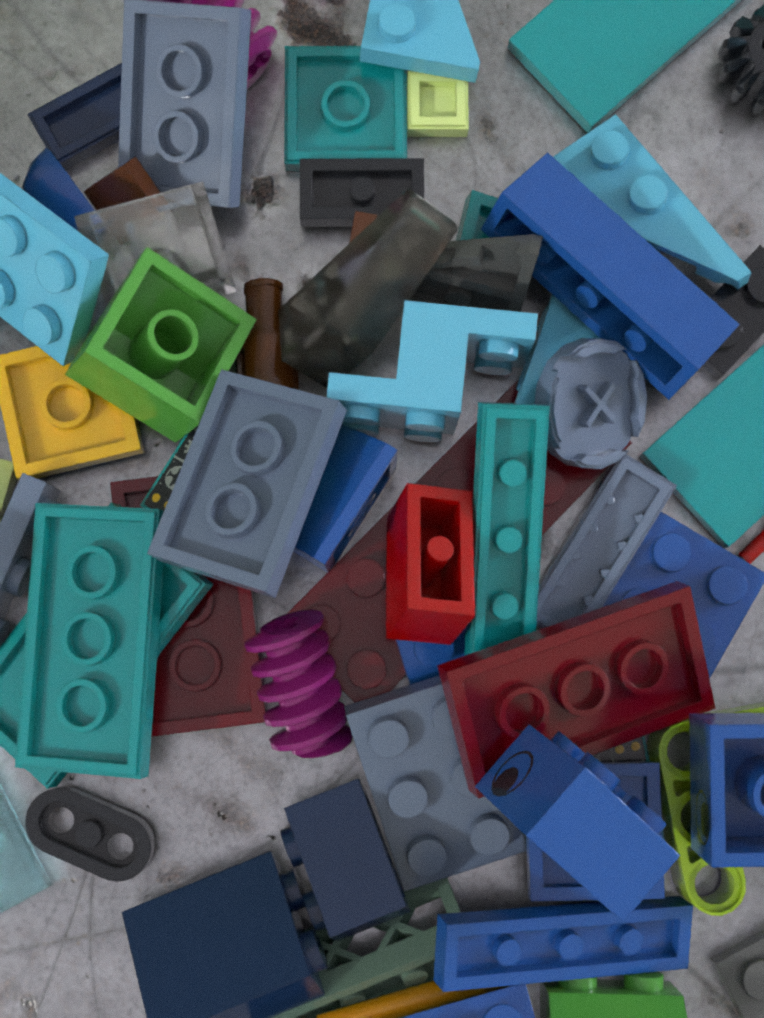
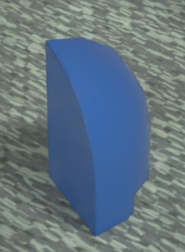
[22,147,106,241]

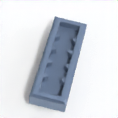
[536,454,677,628]

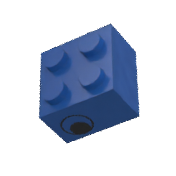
[689,713,764,868]
[475,725,681,922]

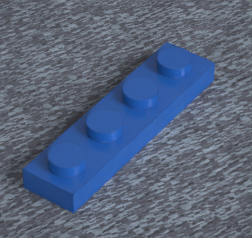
[433,896,693,992]

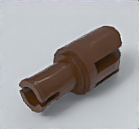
[235,278,299,390]

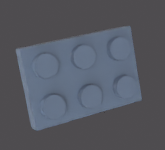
[118,0,251,208]
[147,369,347,598]
[344,675,527,892]

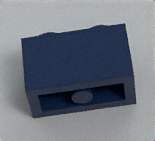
[280,779,411,941]

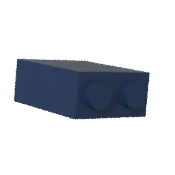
[122,851,328,1018]

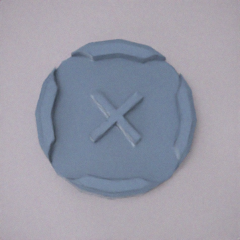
[534,338,648,469]

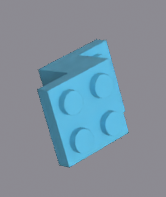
[326,300,538,442]

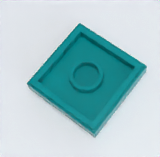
[284,46,407,171]

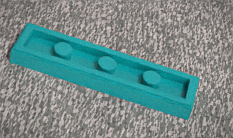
[464,402,550,656]

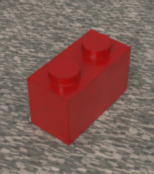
[386,483,475,645]

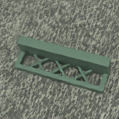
[271,878,461,1018]

